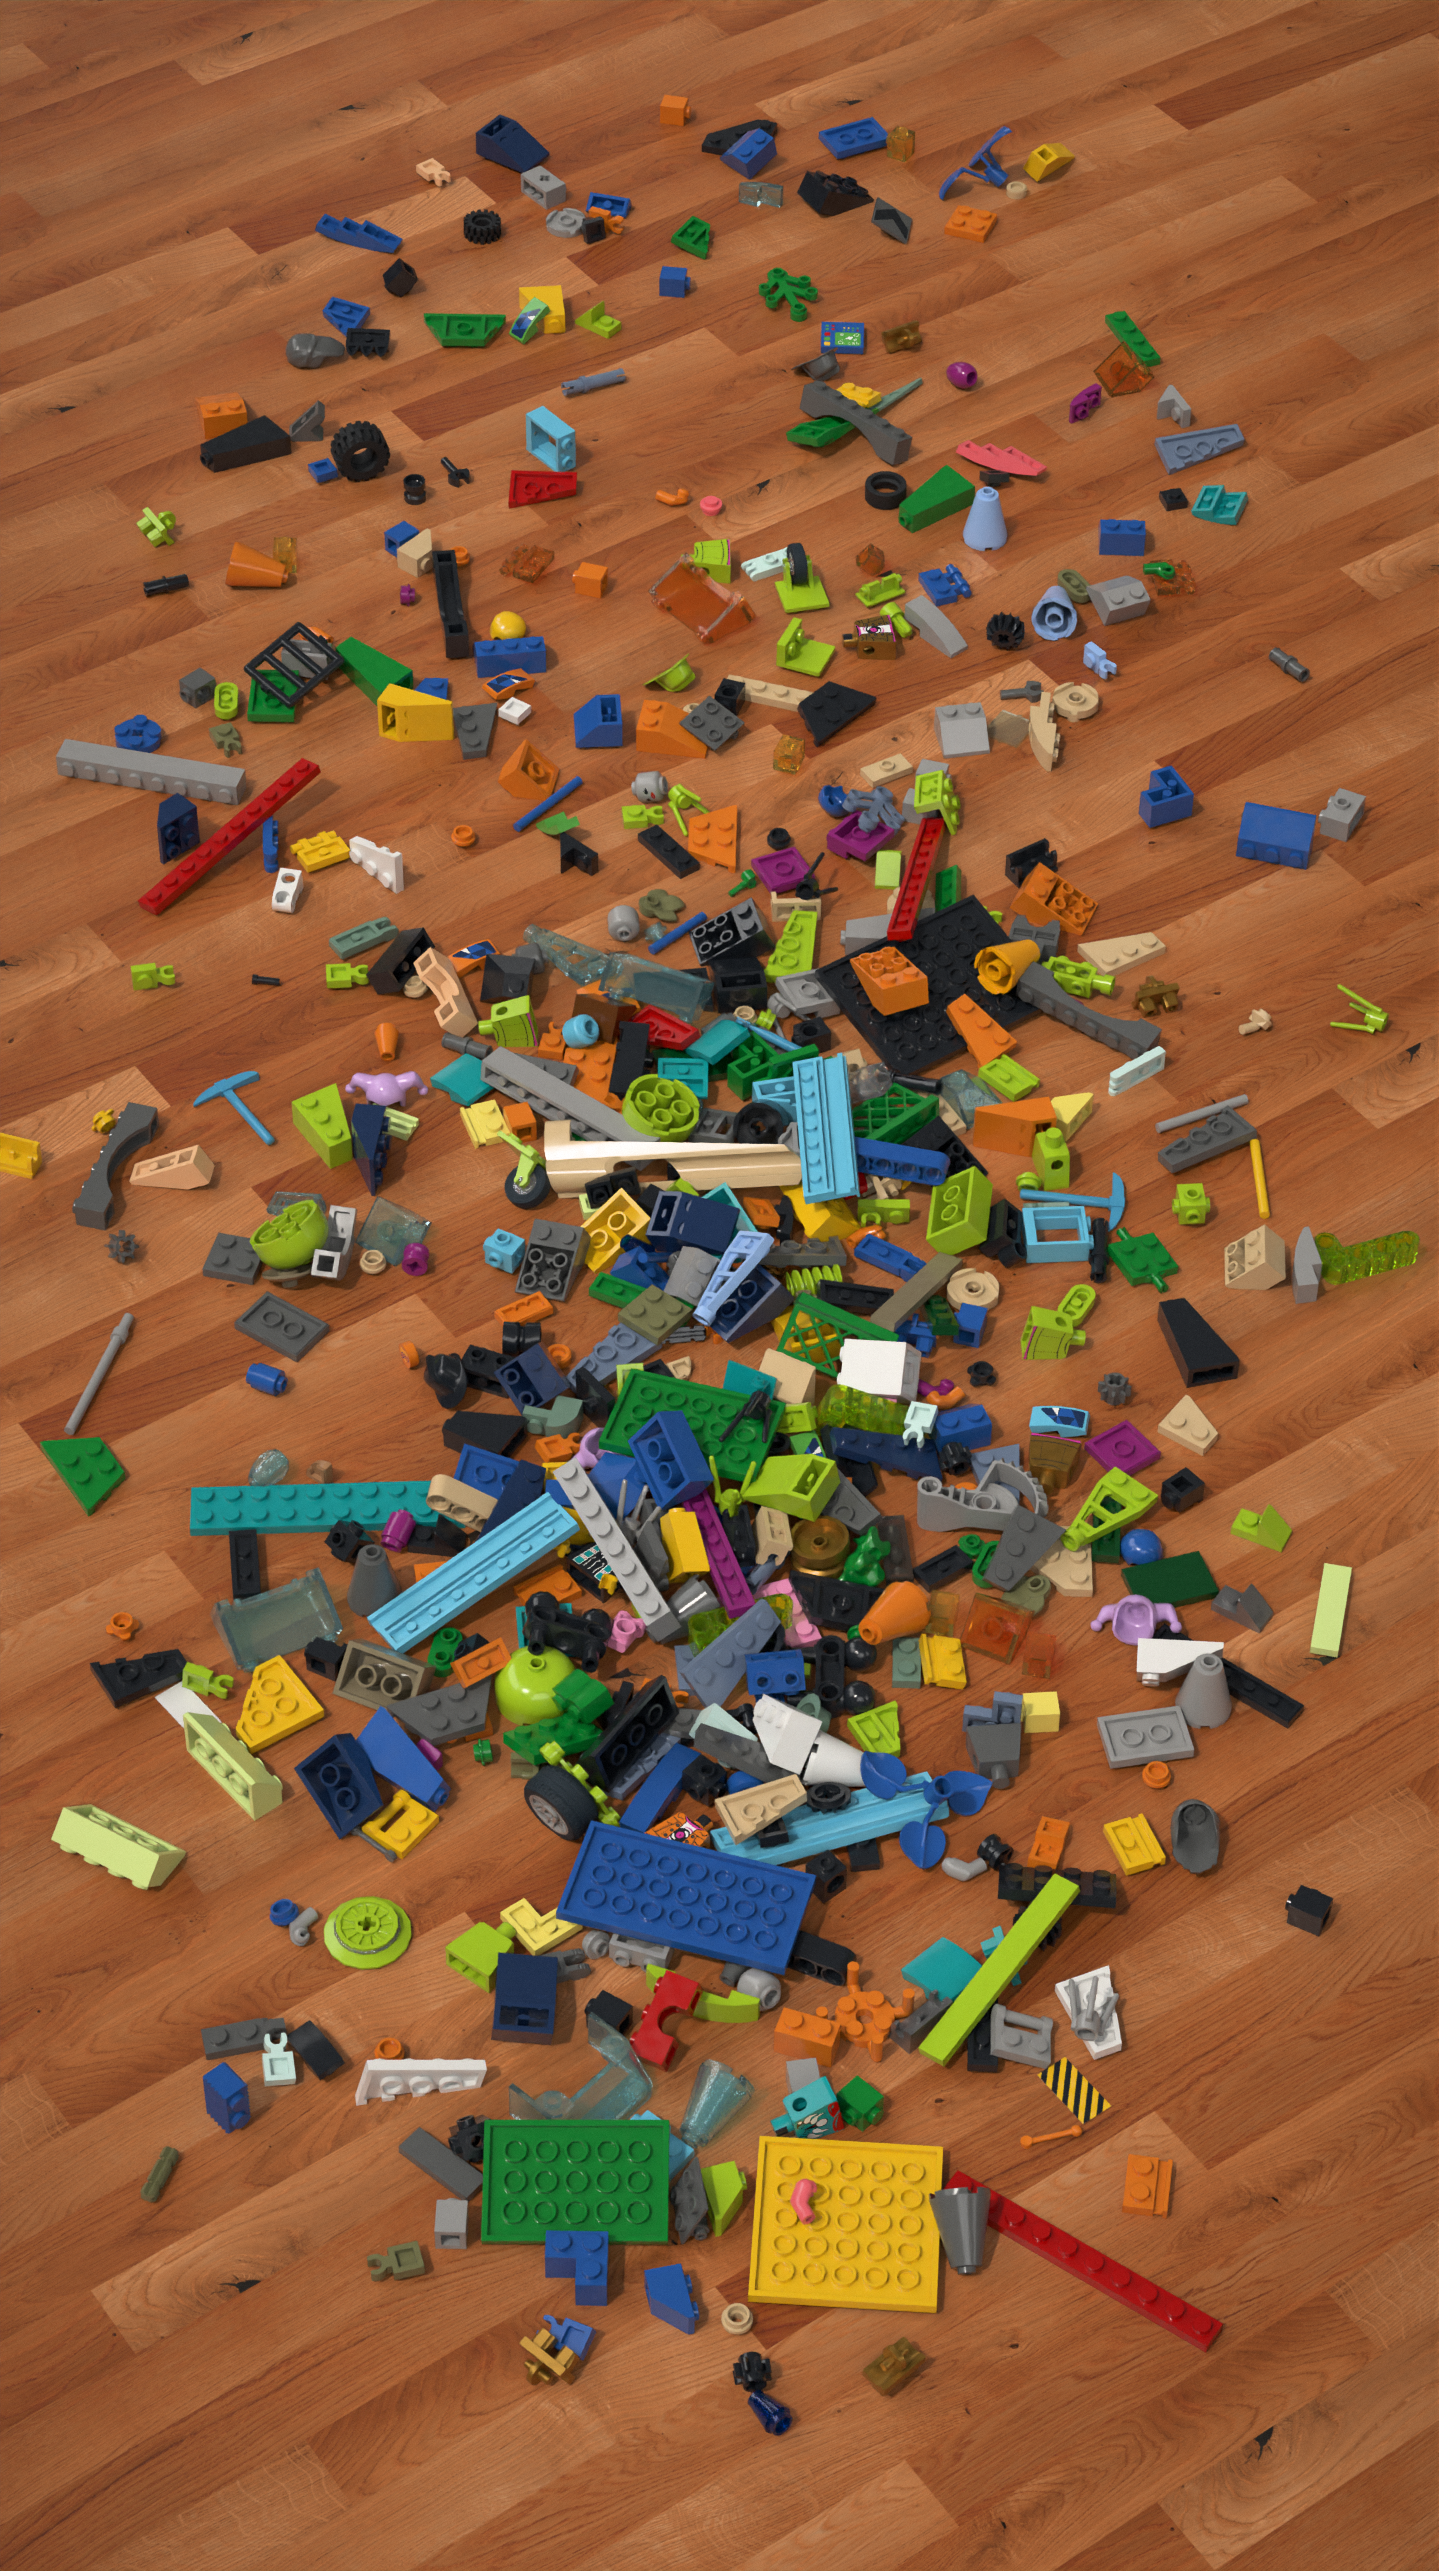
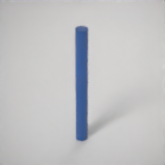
[513,776,583,832]

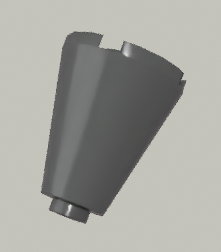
[347,1544,402,1617]
[645,1574,726,1645]
[929,2187,991,2275]

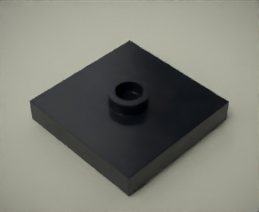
[575,1367,615,1428]

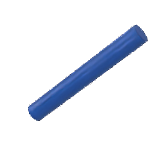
[648,912,707,955]
[638,1252,674,1263]

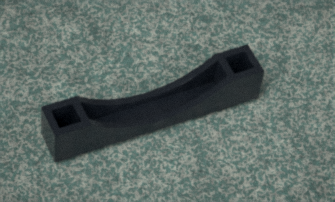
[432,550,469,658]

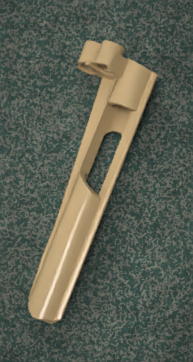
[544,1120,802,1198]

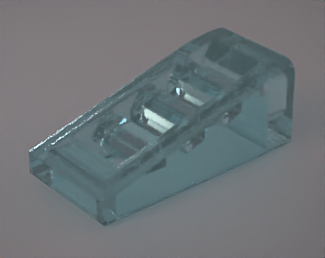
[266,1191,327,1216]

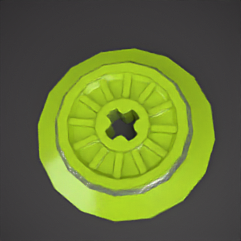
[324,1896,411,1970]

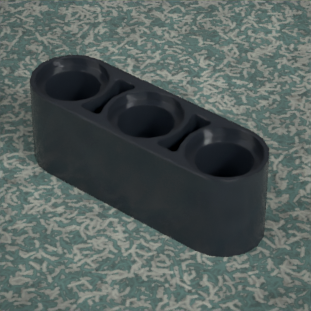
[787,1930,857,1986]

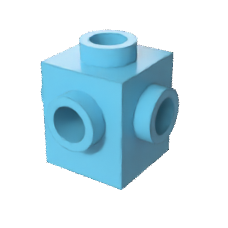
[483,1228,525,1274]

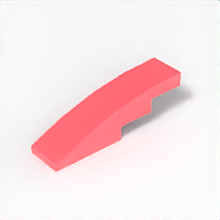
[956,440,1047,476]

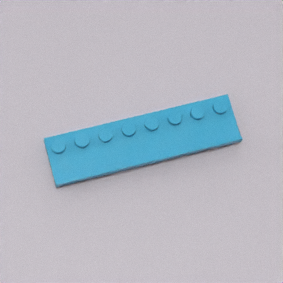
[793,1052,860,1204]
[367,1492,580,1654]
[710,1771,949,1865]

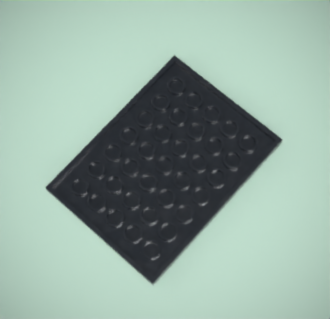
[814,894,1044,1075]

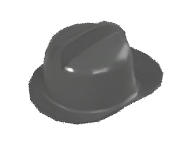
[791,347,840,381]

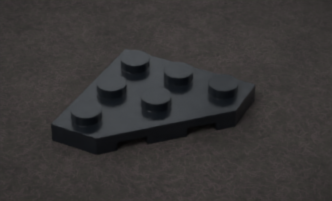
[702,119,777,155]

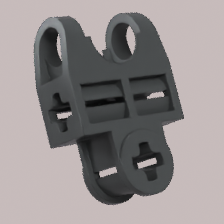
[1008,914,1060,965]

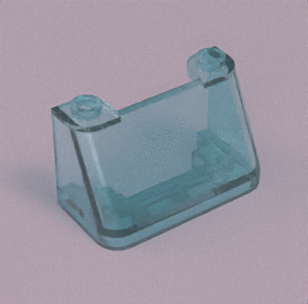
[210,1567,343,1673]

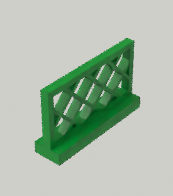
[852,1083,939,1145]
[776,1292,899,1380]

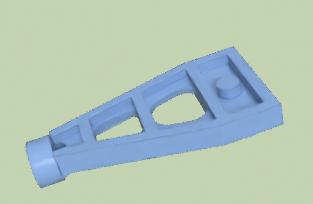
[692,1231,775,1326]

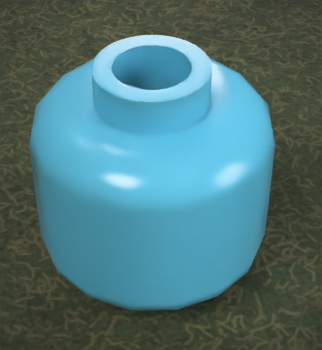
[562,1014,599,1049]

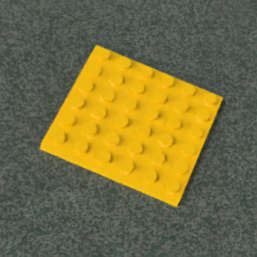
[748,2136,943,2313]

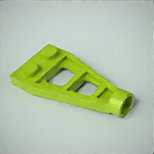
[1060,1466,1158,1551]

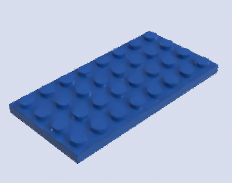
[556,1820,816,1975]

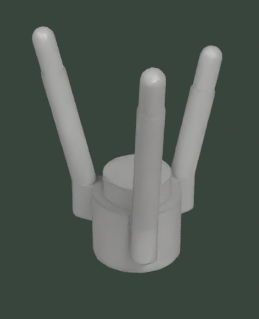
[767,993,811,1039]
[616,1479,661,1545]
[1069,1976,1119,2041]

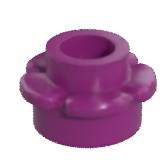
[400,584,415,606]

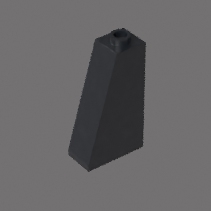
[200,415,292,473]
[1157,1298,1239,1388]

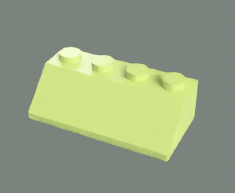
[183,1712,283,1821]
[51,1804,186,1890]

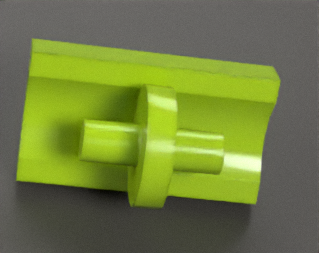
[136,507,176,547]

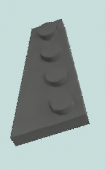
[1158,1105,1257,1173]
[741,1236,847,1268]

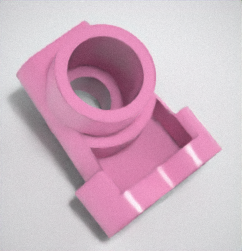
[607,1610,647,1653]

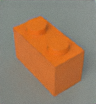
[774,2007,841,2068]

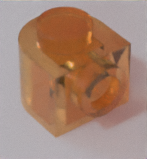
[855,543,885,576]

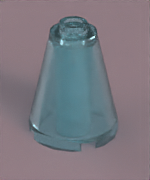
[679,2059,755,2148]

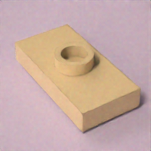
[860,753,913,788]

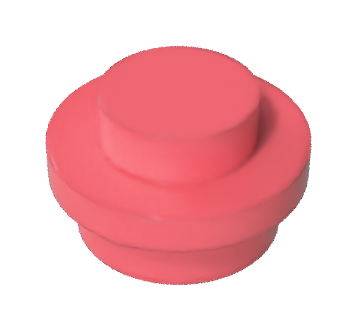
[700,496,722,516]

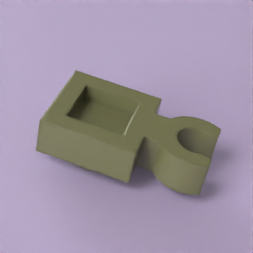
[209,722,242,758]
[367,2241,425,2281]

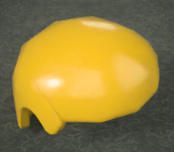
[489,611,526,640]

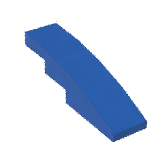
[315,214,403,253]
[619,1742,702,1833]

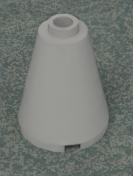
[1175,1653,1232,1729]

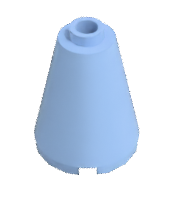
[963,487,1007,551]
[1031,586,1077,641]

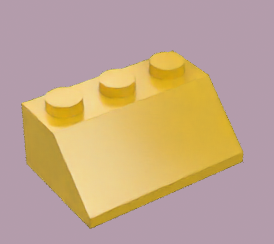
[779,1179,861,1242]

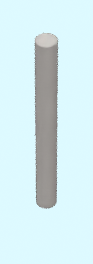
[1155,1094,1248,1133]

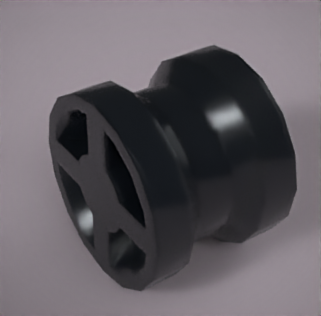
[977,1834,1014,1871]

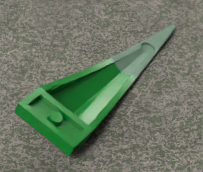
[786,377,923,448]

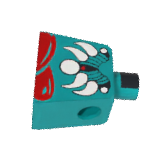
[770,2076,845,2139]

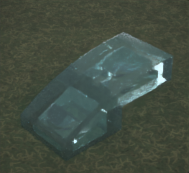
[739,182,783,208]

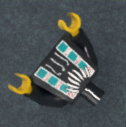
[553,1539,634,1604]

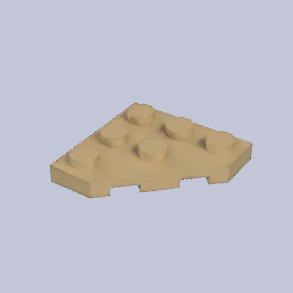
[1029,1526,1093,1597]

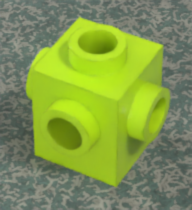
[1172,1183,1210,1224]

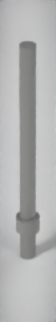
[64,1313,134,1435]

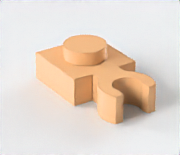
[416,158,451,186]

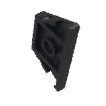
[797,681,877,748]
[788,1570,885,1631]

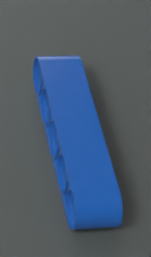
[855,1137,950,1186]

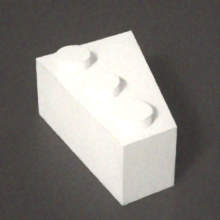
[753,1694,822,1775]

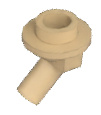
[1239,1008,1272,1035]

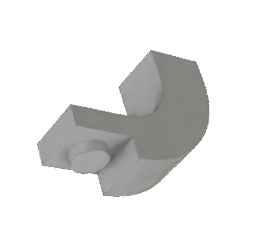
[311,1205,358,1281]

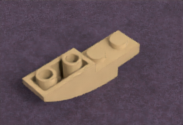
[1028,692,1060,772]

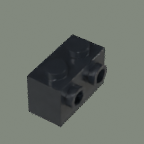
[461,1344,515,1399]

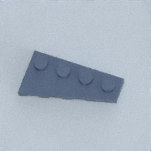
[679,1599,781,1708]

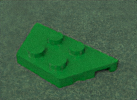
[424,313,506,347]
[40,1437,125,1517]

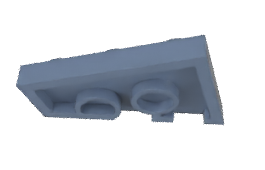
[601,1733,681,1800]

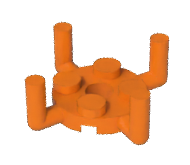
[816,1961,915,2062]

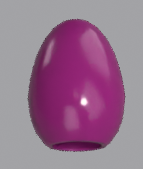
[946,362,978,389]

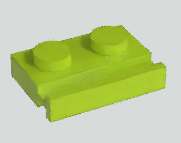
[978,1054,1040,1102]

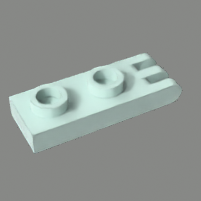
[741,547,787,581]
[1108,1046,1166,1096]

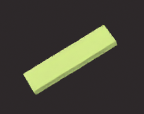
[1310,1563,1352,1657]

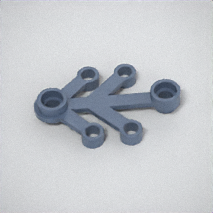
[842,786,905,835]

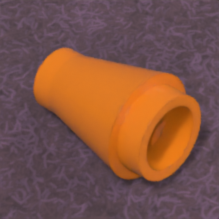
[374,1023,399,1061]

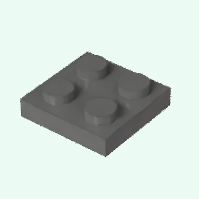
[202,1232,263,1285]

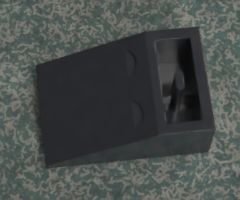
[797,171,874,216]
[688,897,776,967]
[708,956,768,1013]
[903,1115,988,1188]

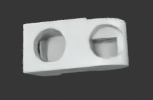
[272,868,304,913]

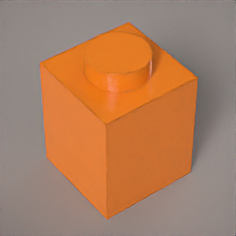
[660,95,691,126]
[572,562,608,599]
[503,1101,537,1143]

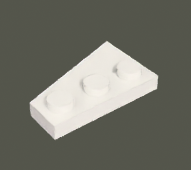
[349,836,404,894]
[1055,1965,1122,2060]

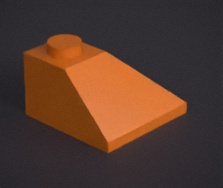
[498,739,559,801]

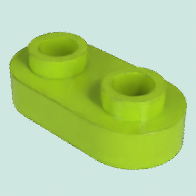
[214,682,239,720]
[1057,1284,1096,1327]

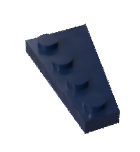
[829,1427,943,1482]
[474,1459,546,1543]

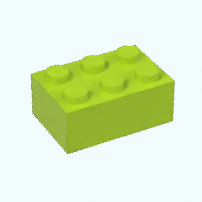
[926,1166,993,1255]

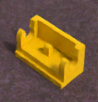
[0,1133,42,1179]

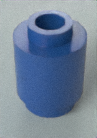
[246,1363,288,1396]

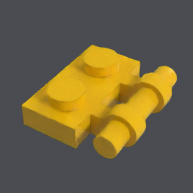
[290,830,350,873]

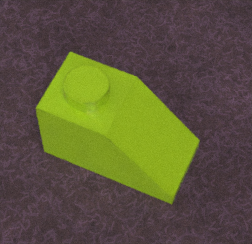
[701,2161,747,2237]

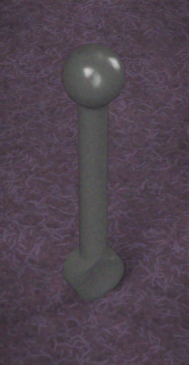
[350,1826,397,1862]

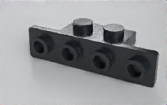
[820,1406,878,1497]

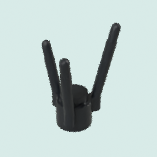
[795,852,838,900]
[719,1391,773,1443]

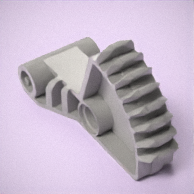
[917,1458,1049,1532]

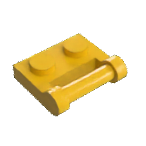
[362,1790,439,1859]

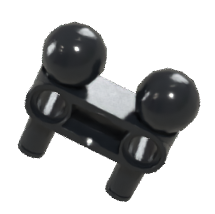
[522,1591,613,1673]
[787,1635,877,1719]

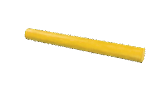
[1250,1139,1270,1219]

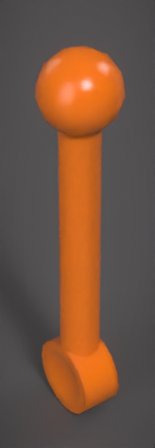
[1020,2125,1082,2149]

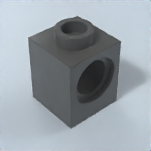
[179,668,216,708]

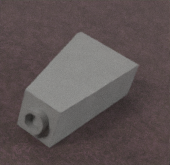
[840,908,935,955]

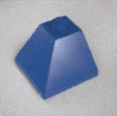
[588,1452,649,1520]

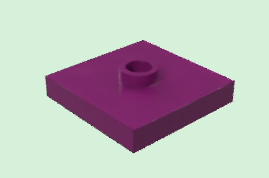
[751,847,815,894]
[1084,1420,1161,1476]

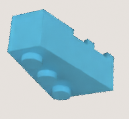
[752,1076,797,1124]

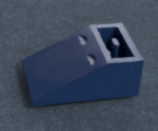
[476,114,550,173]
[351,1103,392,1196]
[645,1191,740,1255]
[491,1952,558,2045]

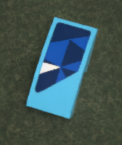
[1029,1406,1090,1438]

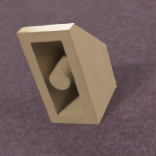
[397,528,433,578]

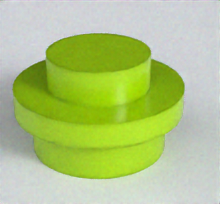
[755,1008,776,1030]
[1016,1172,1042,1191]

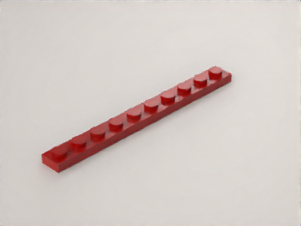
[138,758,321,916]
[887,817,947,942]
[943,2170,1223,2353]

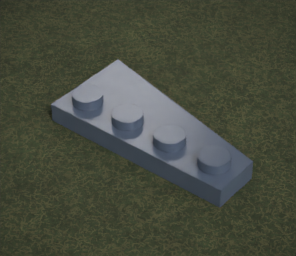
[1154,424,1244,475]
[566,1322,662,1394]

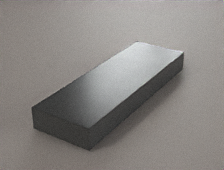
[398,2127,483,2202]

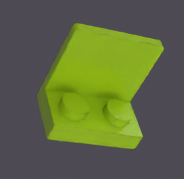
[776,617,835,676]
[914,770,961,835]

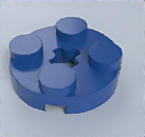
[114,715,162,753]

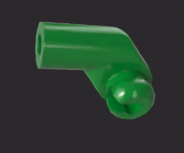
[1143,562,1175,580]

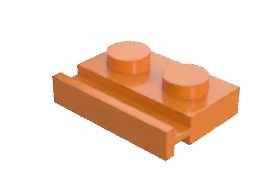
[513,1564,582,1606]
[1122,2154,1173,2218]

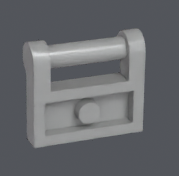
[990,2004,1053,2069]

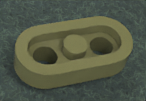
[1057,569,1091,603]

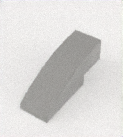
[904,595,968,658]
[1292,1226,1322,1304]

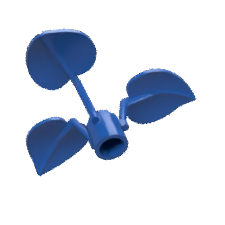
[939,126,1012,201]
[860,1751,992,1869]

